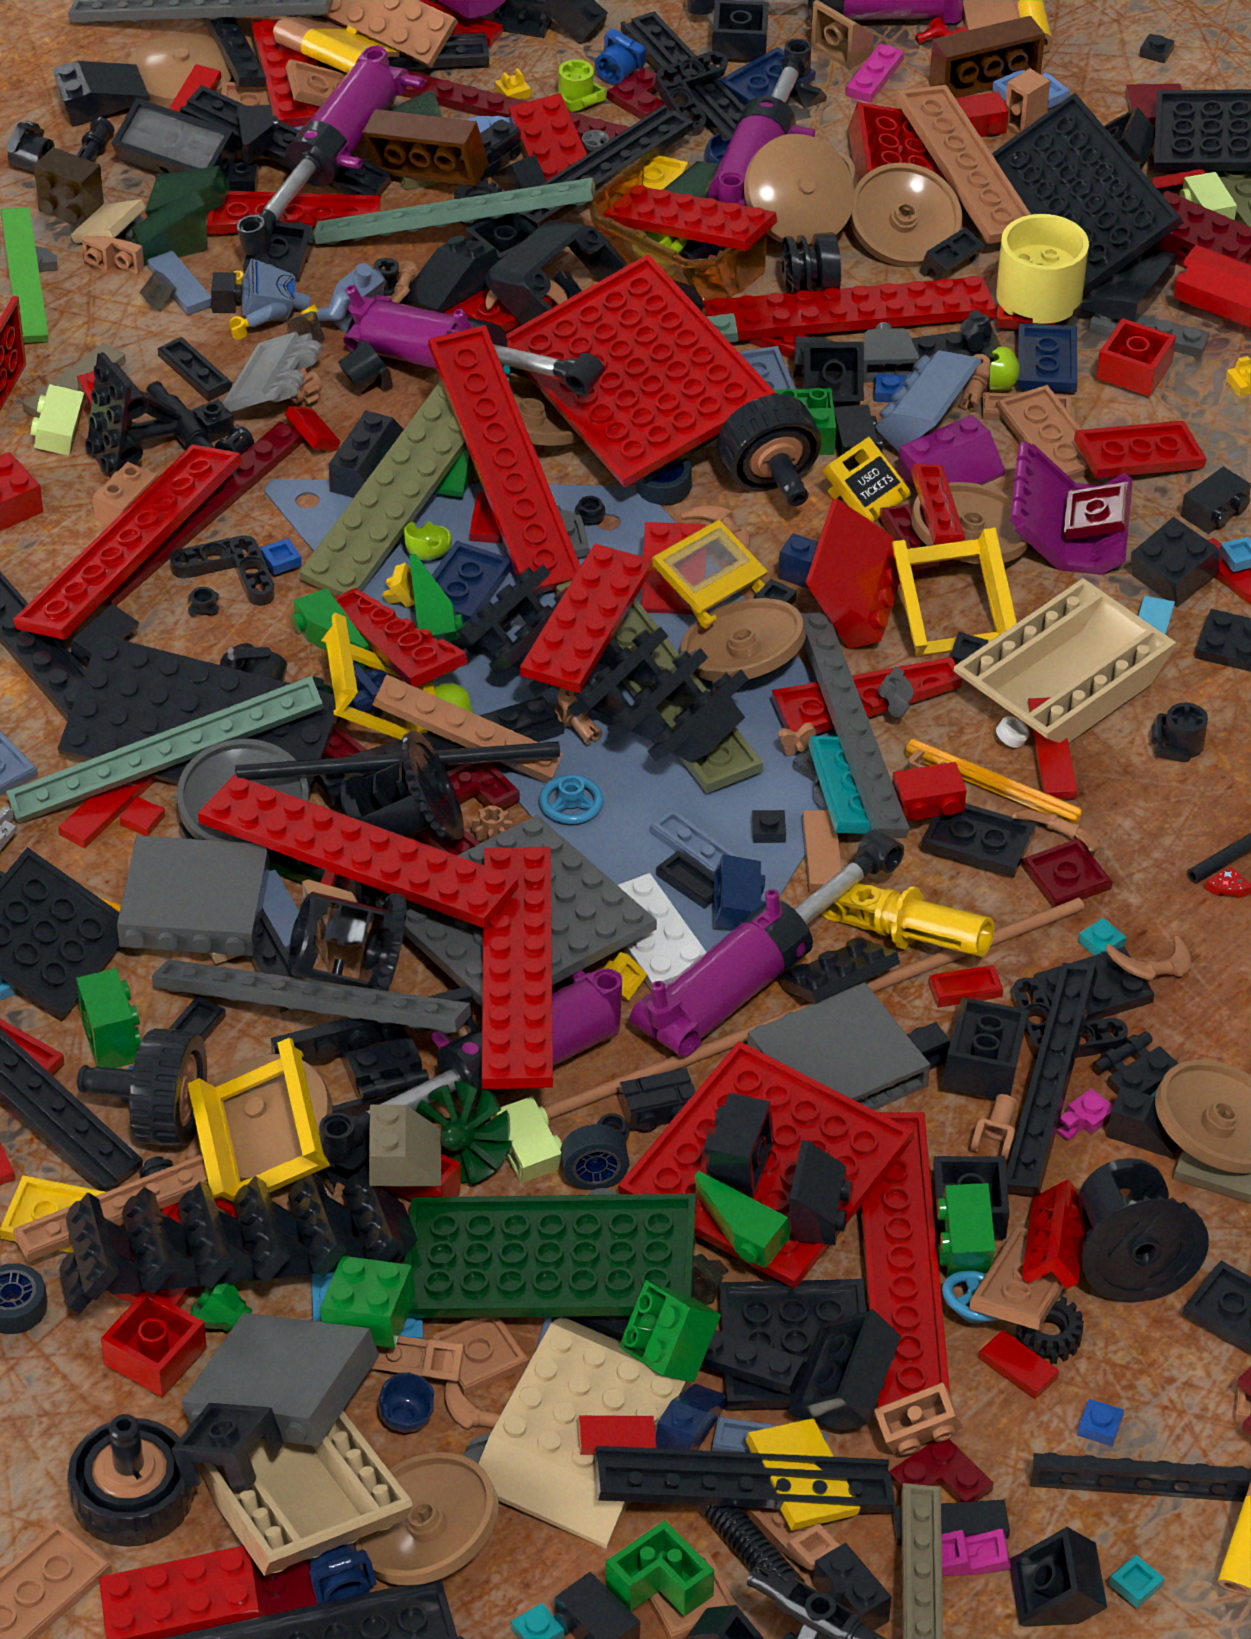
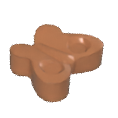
[778,723,816,756]

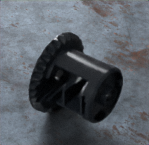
[340,730,464,842]
[288,892,406,991]
[1078,1158,1209,1302]

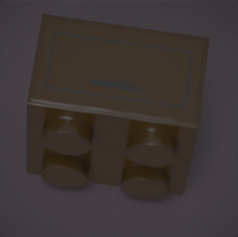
[34,147,104,226]

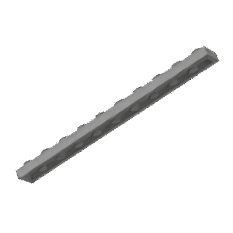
[68,0,333,24]
[801,613,909,838]
[152,959,471,1033]

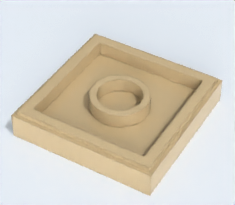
[70,199,146,244]

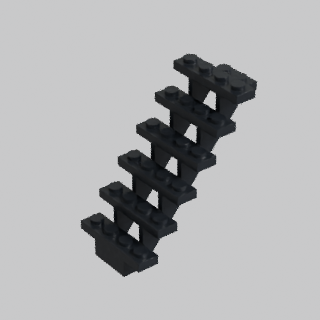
[450,564,748,763]
[59,1165,418,1314]

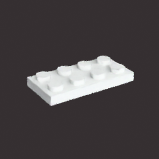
[618,873,706,991]

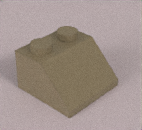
[369,1105,441,1186]

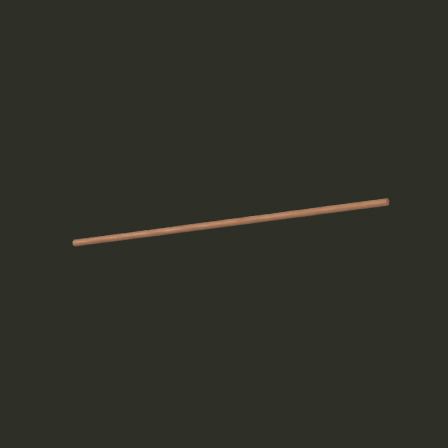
[543,898,1084,1119]

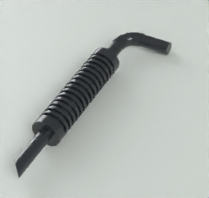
[699,1505,847,1604]

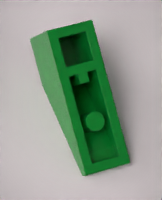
[409,554,464,643]
[291,588,370,670]
[695,1171,790,1268]

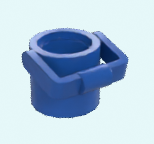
[595,28,646,85]

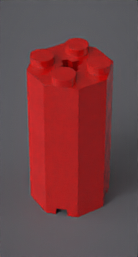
[1174,245,1251,329]

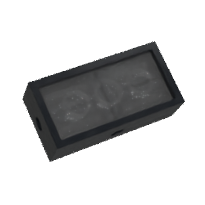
[111,98,240,192]

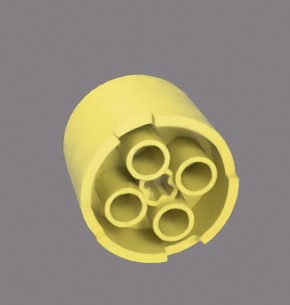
[996,214,1089,324]

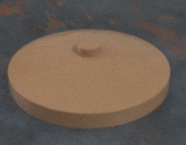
[128,33,235,107]
[744,134,854,247]
[849,163,962,267]
[505,373,582,446]
[911,482,1030,564]
[681,598,806,681]
[196,1054,332,1182]
[1155,1060,1251,1173]
[352,1452,499,1585]

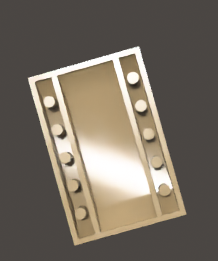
[953,578,1176,743]
[478,1317,691,1549]
[199,1411,413,1576]

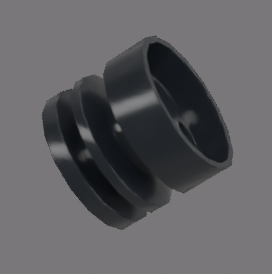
[780,232,841,294]

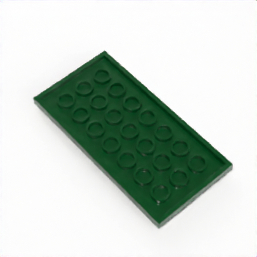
[404,1194,697,1318]

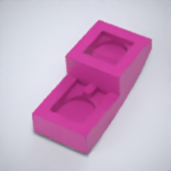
[941,1528,1011,1575]

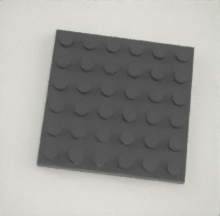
[375,815,657,1007]

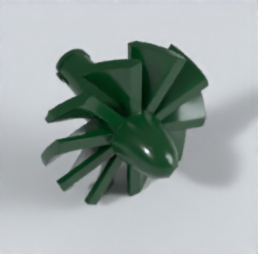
[416,1081,513,1184]

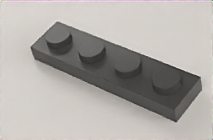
[1089,313,1210,358]

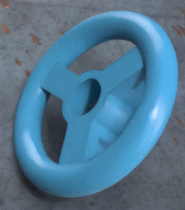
[539,775,604,824]
[942,1271,999,1323]

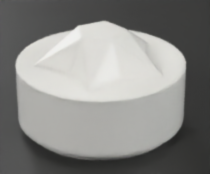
[996,716,1030,748]

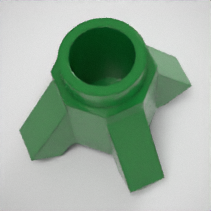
[190,1283,252,1332]

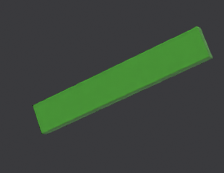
[1,207,48,343]

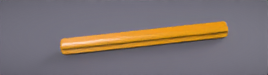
[905,739,1082,824]

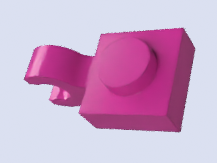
[1057,1088,1113,1140]

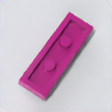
[845,43,904,103]

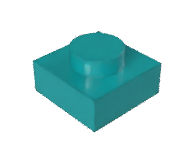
[1078,918,1126,956]
[1109,1555,1165,1609]
[511,1603,564,1639]

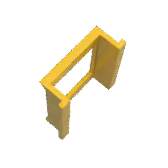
[892,527,1017,657]
[321,613,435,740]
[187,1037,330,1202]

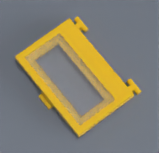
[652,520,768,629]

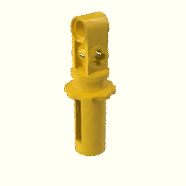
[820,883,995,957]

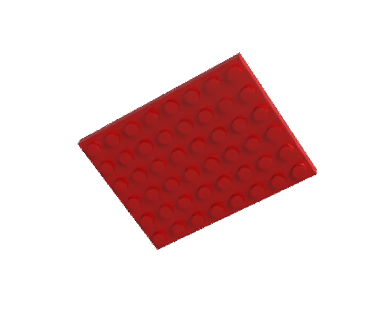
[506,254,776,488]

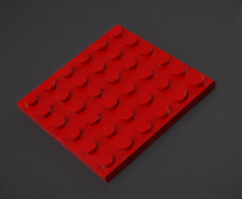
[618,1041,914,1289]

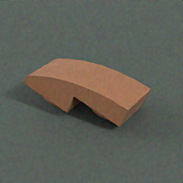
[82,236,144,274]

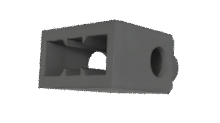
[864,322,919,383]

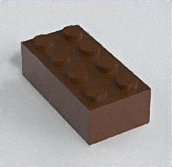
[929,15,1045,98]
[362,109,488,186]

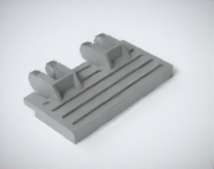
[223,331,322,412]

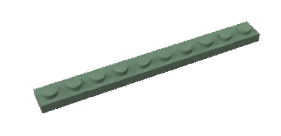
[314,177,595,245]
[6,676,324,824]

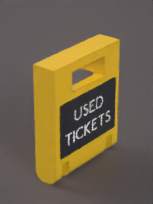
[822,437,911,522]

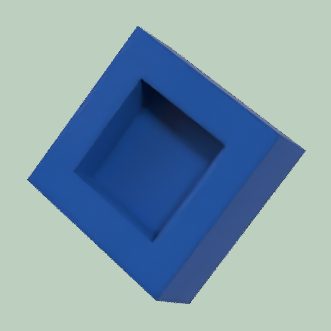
[874,373,906,403]
[261,538,302,575]
[1077,1399,1124,1447]

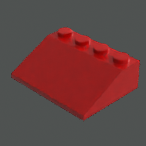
[848,102,948,184]
[0,296,27,411]
[805,499,900,649]

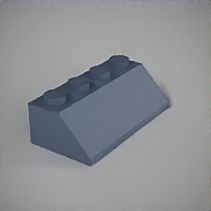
[875,350,981,452]

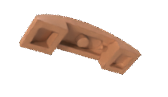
[371,1336,465,1382]
[742,1452,840,1570]

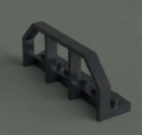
[271,986,477,1117]

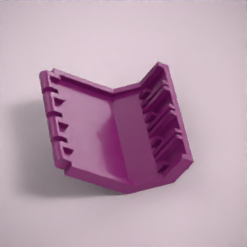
[1010,442,1133,575]

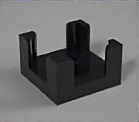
[172,1403,284,1491]

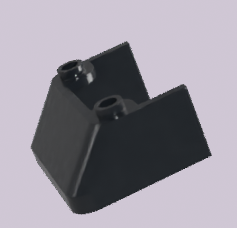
[485,220,628,325]

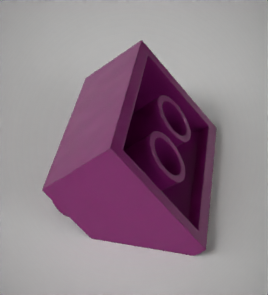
[897,415,1006,492]

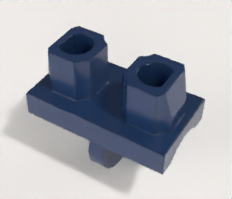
[348,660,386,717]

